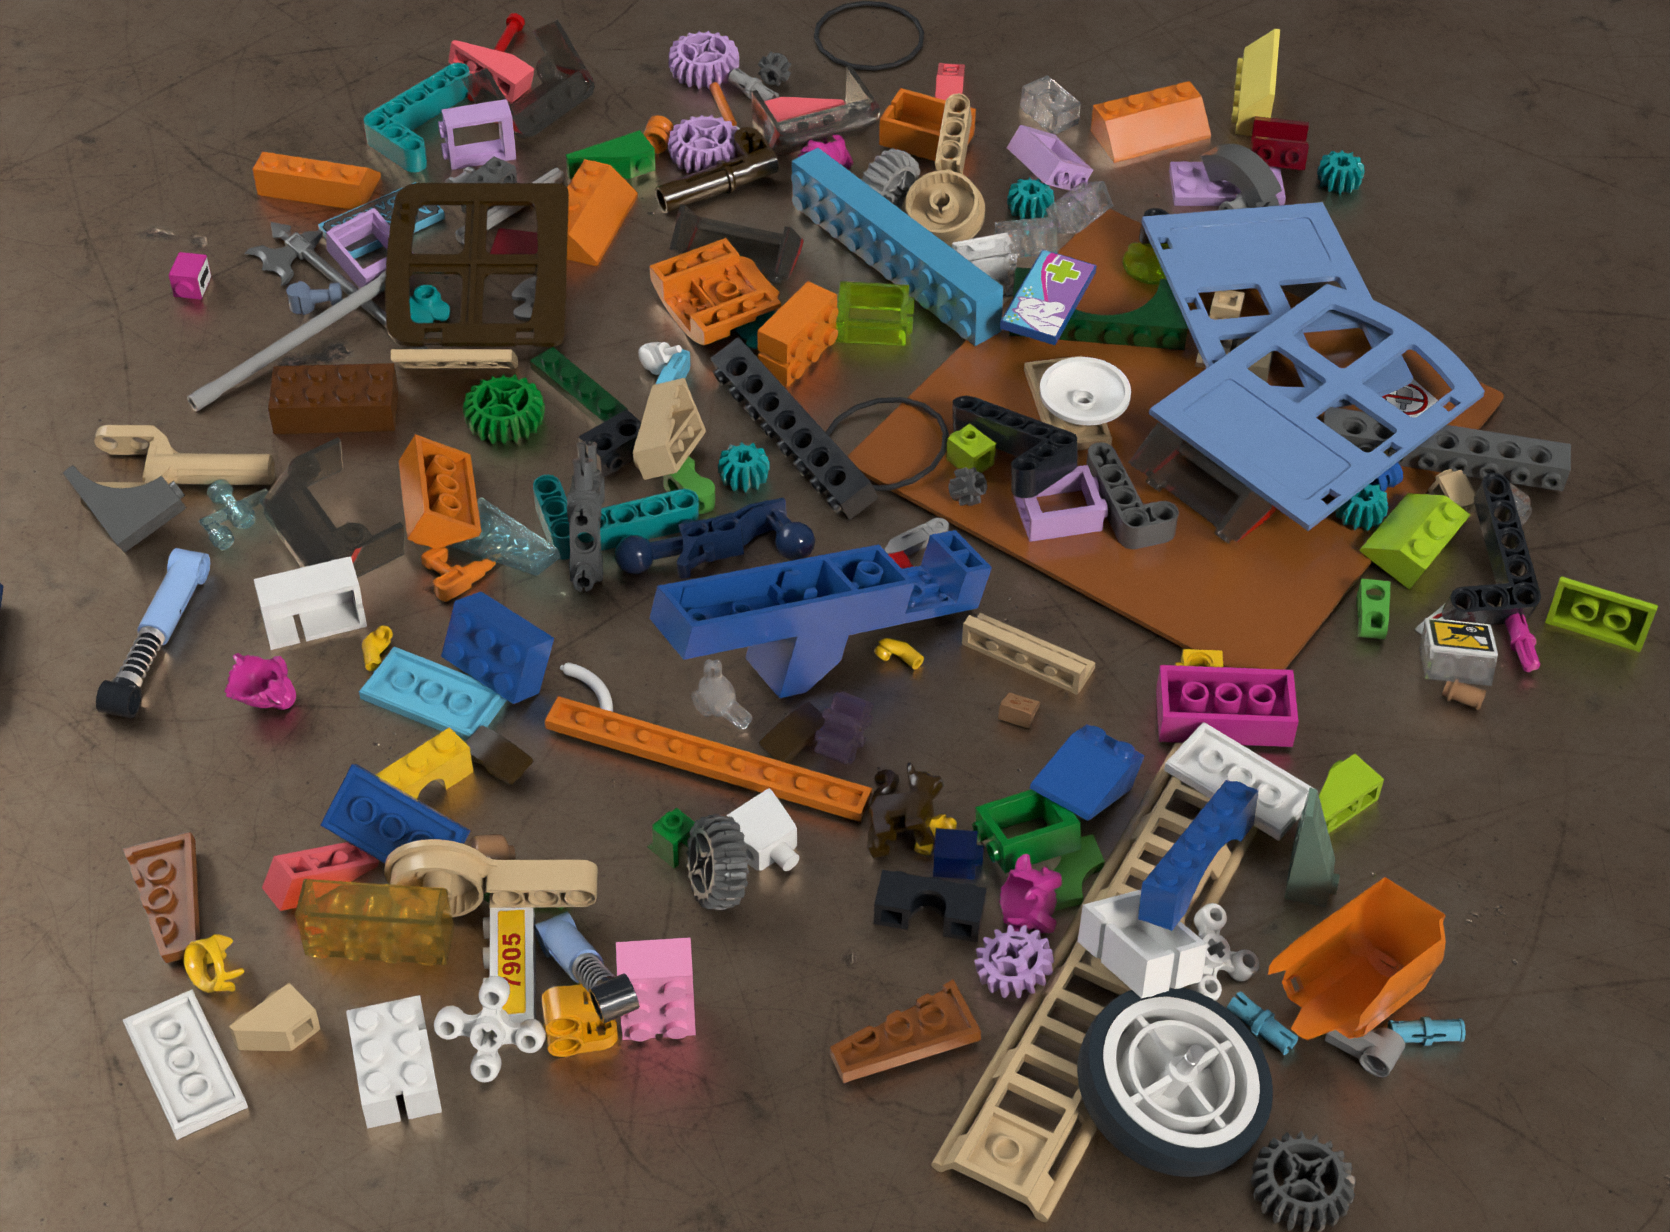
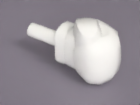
[638,342,682,375]

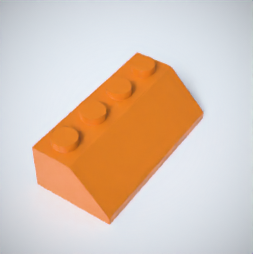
[1090,81,1211,163]
[252,152,381,210]
[567,159,638,266]
[399,434,482,549]

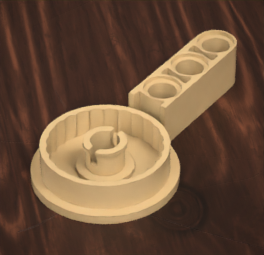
[902,93,985,248]
[384,839,598,918]

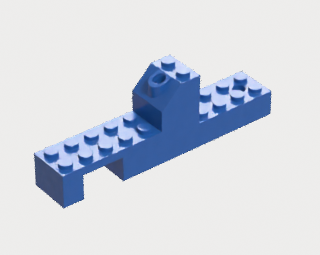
[649,530,992,698]

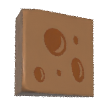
[998,692,1040,729]

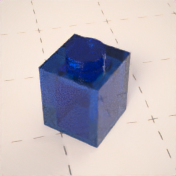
[933,828,984,880]

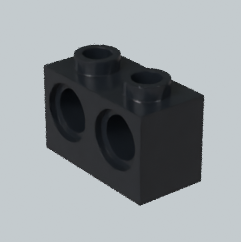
[578,409,641,477]

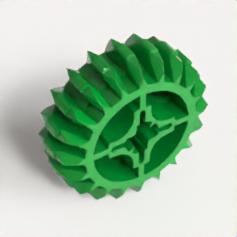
[463,373,545,446]

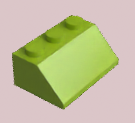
[1359,493,1471,590]
[1545,576,1658,652]

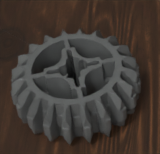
[686,814,749,910]
[1250,1130,1356,1232]

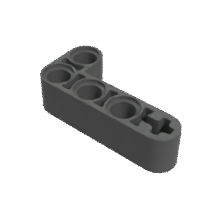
[1086,442,1179,549]

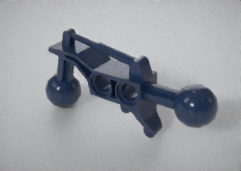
[615,498,816,579]

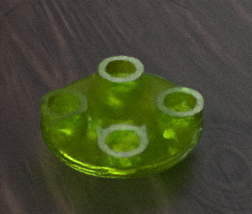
[1122,242,1170,285]

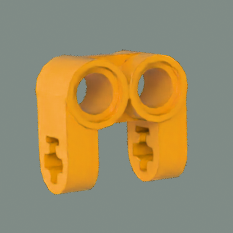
[541,984,618,1057]

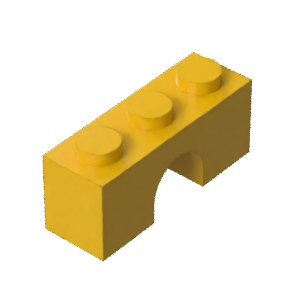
[375,727,473,799]

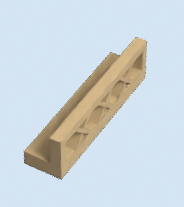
[962,613,1096,695]

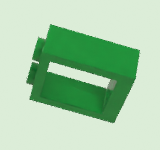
[972,789,1081,874]

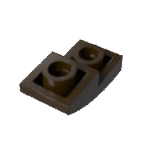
[758,701,833,763]
[465,725,534,785]

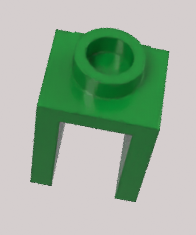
[647,808,695,869]

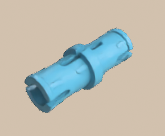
[1227,991,1299,1055]
[1387,1016,1466,1046]

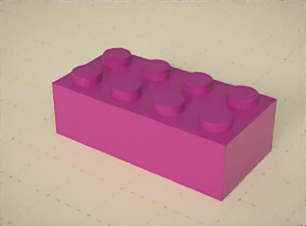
[1156,665,1298,747]

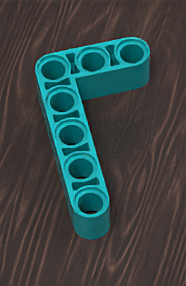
[363,63,471,172]
[533,474,699,560]

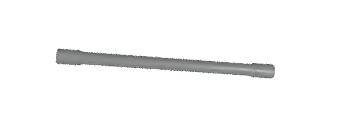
[187,271,386,411]

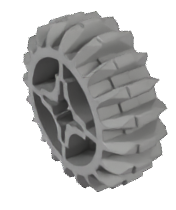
[861,148,921,210]

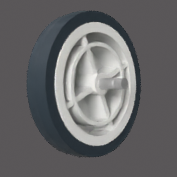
[1077,987,1273,1177]

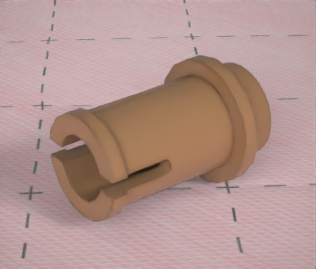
[1442,677,1486,710]

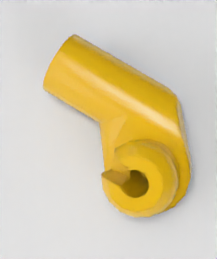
[361,625,393,671]
[874,638,924,669]
[914,814,957,855]

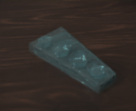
[448,497,561,576]

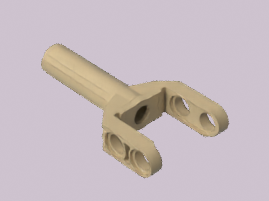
[80,425,275,512]

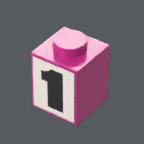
[169,252,212,299]

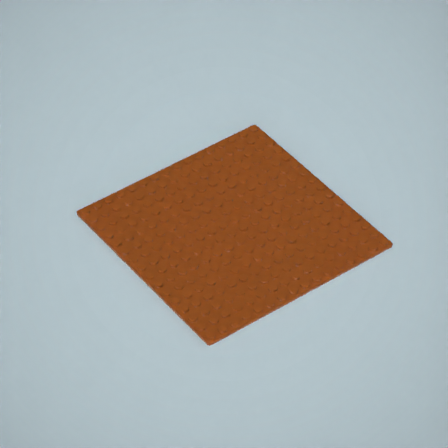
[847,208,1504,670]

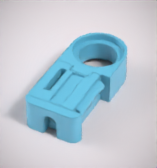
[656,349,691,384]

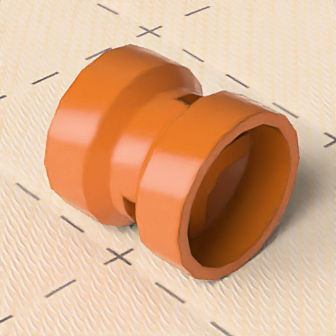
[643,115,674,154]

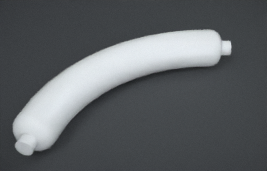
[560,662,613,712]

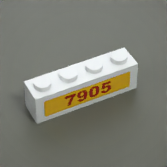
[483,908,537,1023]

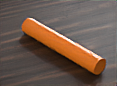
[709,82,737,126]

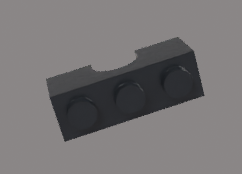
[873,870,987,943]

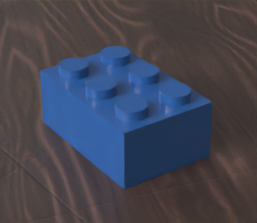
[441,591,554,704]

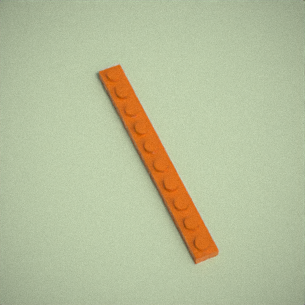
[545,696,872,822]

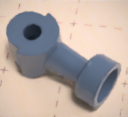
[286,281,343,315]

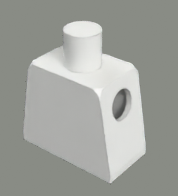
[726,788,799,871]

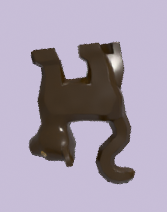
[867,762,944,858]

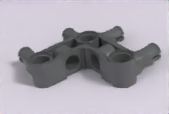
[567,441,605,591]

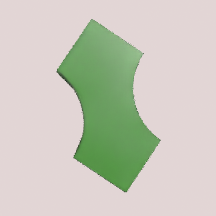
[1053,834,1105,910]

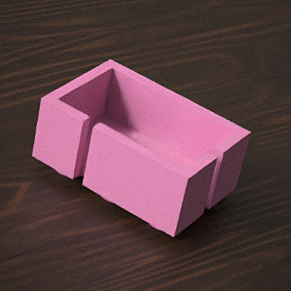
[616,937,696,1041]

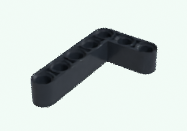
[952,396,1077,498]
[1442,473,1541,625]

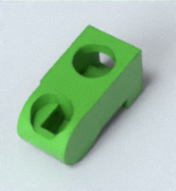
[663,456,715,514]
[1356,578,1390,639]

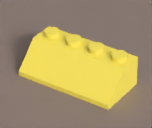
[1231,29,1280,136]

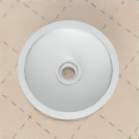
[1039,357,1131,426]

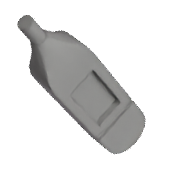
[884,518,949,556]

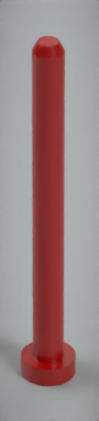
[467,13,525,101]

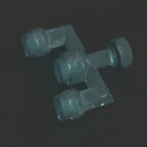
[199,479,289,550]

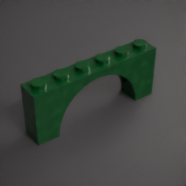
[1009,267,1189,350]

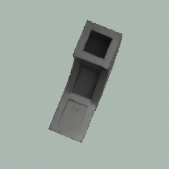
[1201,144,1282,208]

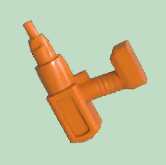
[421,546,503,602]

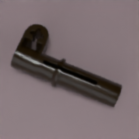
[655,127,779,213]

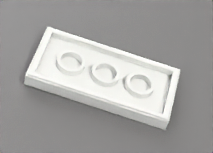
[1164,722,1318,841]
[123,990,248,1140]

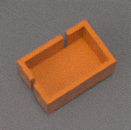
[879,88,976,161]
[757,281,839,388]

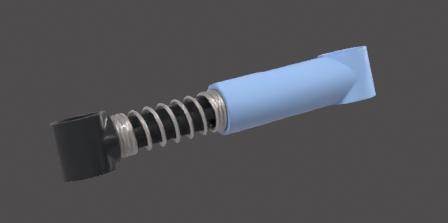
[96,548,210,718]
[534,911,640,1024]

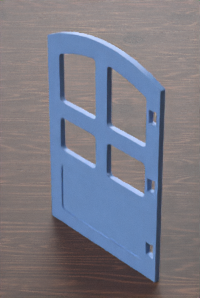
[1141,202,1413,408]
[1149,284,1485,531]

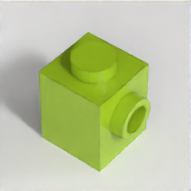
[946,424,996,473]

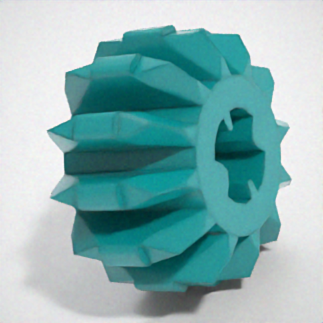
[1317,150,1365,195]
[1007,177,1054,222]
[717,441,770,493]
[1335,484,1388,531]

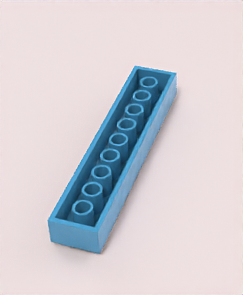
[791,148,1003,346]

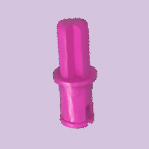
[1505,613,1540,672]

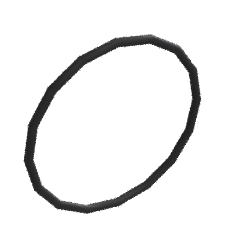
[814,1,925,71]
[826,397,949,491]

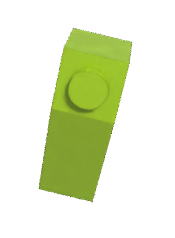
[1319,754,1384,833]

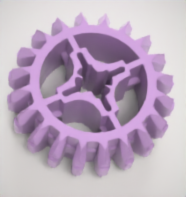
[668,30,739,89]
[668,114,738,173]

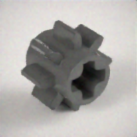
[758,51,791,86]
[948,467,987,506]

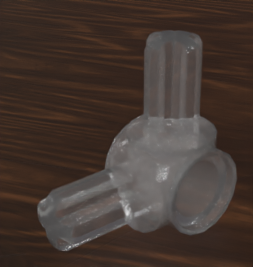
[691,659,753,730]

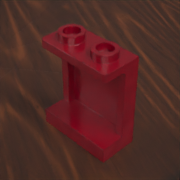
[1250,116,1309,170]

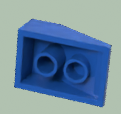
[1029,724,1145,821]

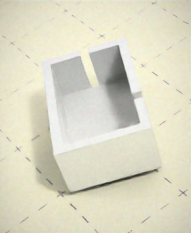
[254,556,367,650]
[1078,890,1207,998]
[346,995,442,1129]

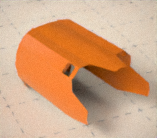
[1268,877,1446,1040]

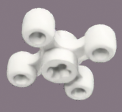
[1189,903,1260,1001]
[434,976,546,1082]

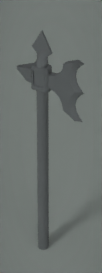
[244,222,429,349]

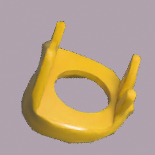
[184,934,244,993]

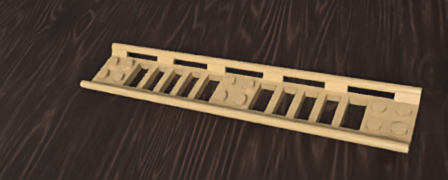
[931,743,1258,1222]

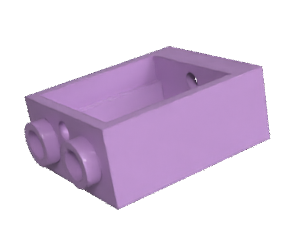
[438,99,516,170]
[1007,125,1094,193]
[326,208,413,289]
[1014,465,1108,542]

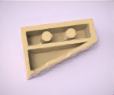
[633,378,706,480]

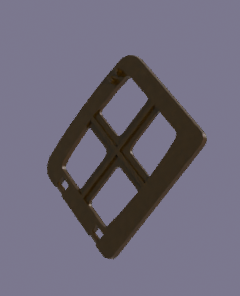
[385,183,569,347]

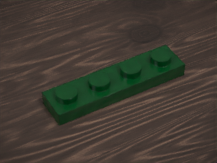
[530,347,628,425]

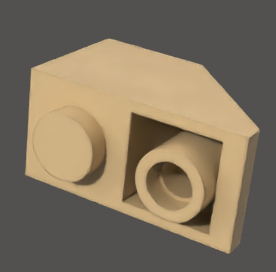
[229,983,321,1051]

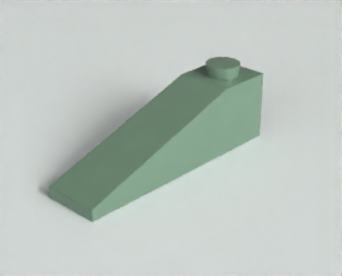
[1284,788,1340,907]

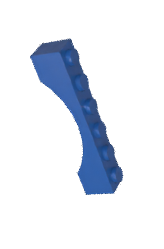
[1138,780,1259,931]

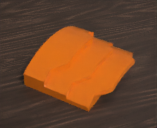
[650,238,781,345]

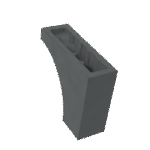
[63,465,187,553]

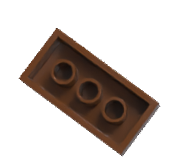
[268,363,398,434]

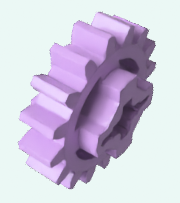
[975,925,1054,998]

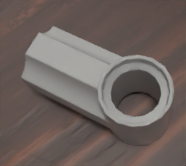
[1325,1027,1405,1077]

